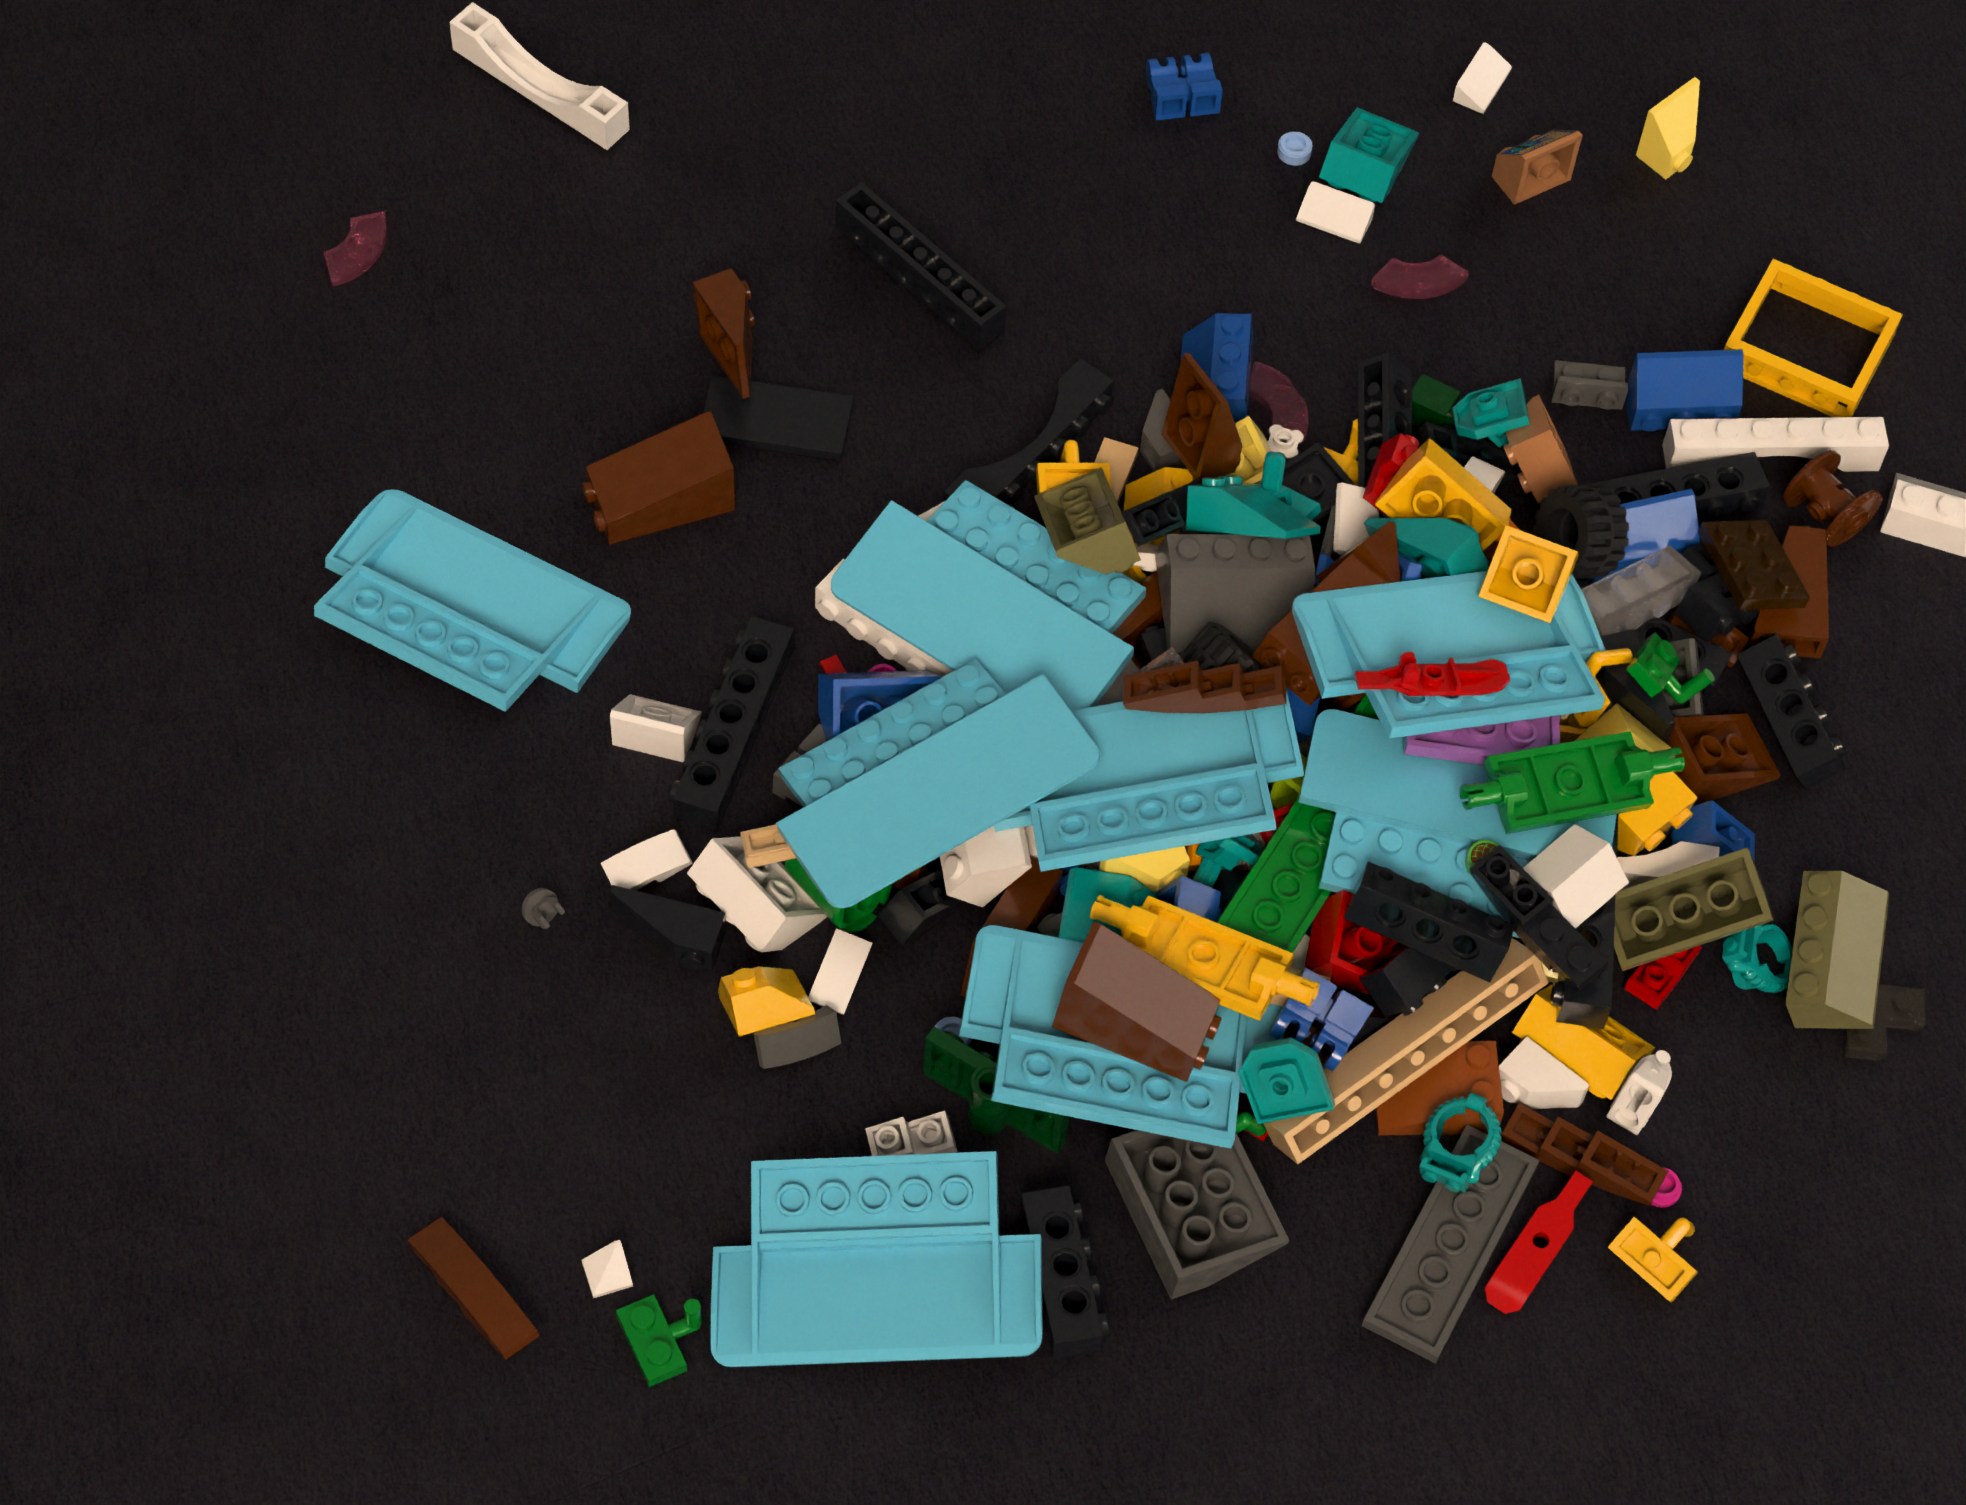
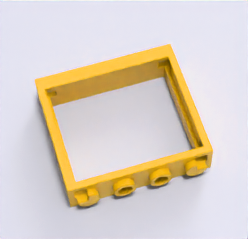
[1724,259,1903,417]

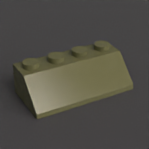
[1034,468,1141,575]
[1614,847,1774,971]
[1786,871,1890,1029]

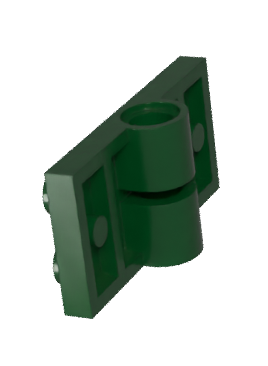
[923,1026,1069,1154]

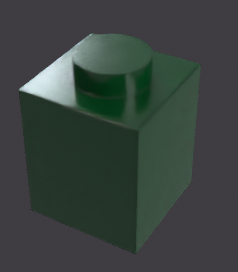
[1412,374,1461,428]

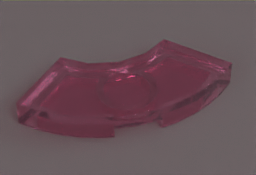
[323,211,387,287]
[1371,254,1469,299]
[1249,361,1309,440]

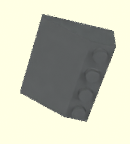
[1155,534,1315,656]
[1105,1130,1289,1300]

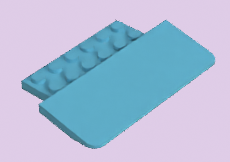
[831,480,1146,711]
[314,489,631,712]
[1292,571,1606,739]
[776,659,1100,908]
[994,690,1304,872]
[1298,709,1617,938]
[959,925,1285,1149]
[711,1151,1043,1367]

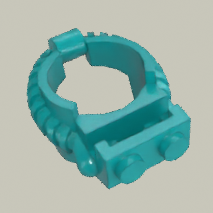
[1722,923,1793,993]
[1419,1092,1502,1192]

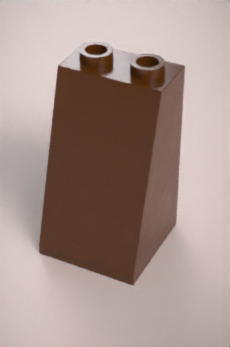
[582,411,735,545]
[1252,551,1392,706]
[1052,921,1222,1082]

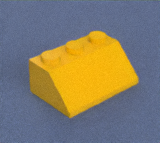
[1375,438,1511,551]
[1512,984,1655,1100]

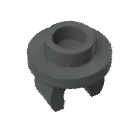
[522,888,565,929]

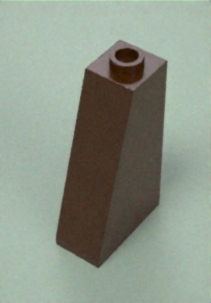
[1747,525,1829,659]
[960,856,1064,997]

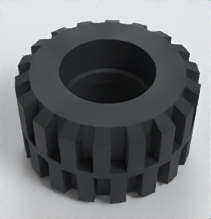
[1533,485,1629,578]
[1178,621,1266,673]

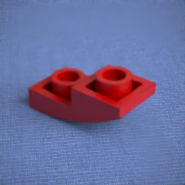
[1624,945,1702,1010]

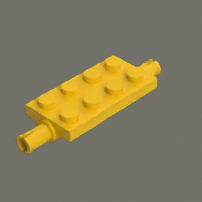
[1090,895,1320,1021]

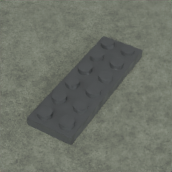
[1362,1125,1540,1364]

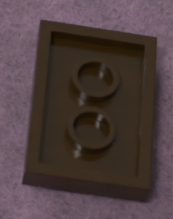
[1698,520,1810,610]

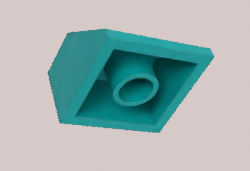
[1059,867,1155,943]

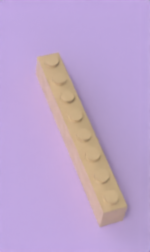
[1263,938,1549,1164]

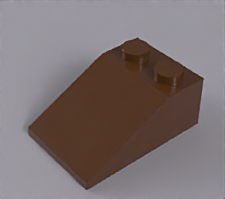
[692,268,755,399]
[1161,353,1242,482]
[1666,713,1781,805]

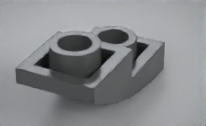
[754,1005,841,1069]

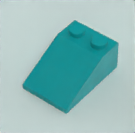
[1319,107,1419,203]
[1186,475,1320,539]
[1364,518,1489,579]

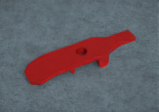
[1354,652,1510,696]
[1485,1171,1593,1314]

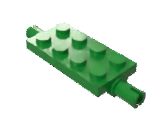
[1459,731,1685,834]

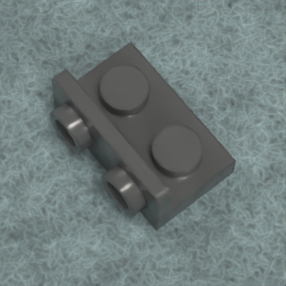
[1551,360,1628,410]

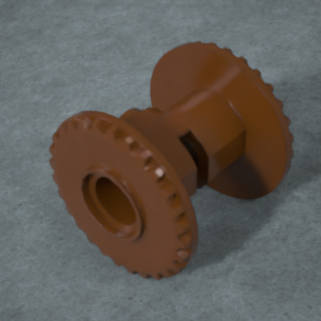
[1783,450,1882,547]

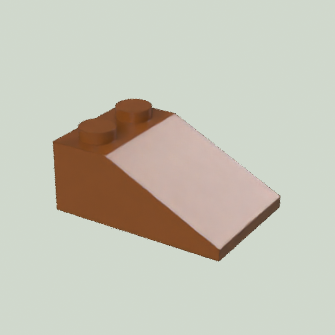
[1375,1041,1504,1136]

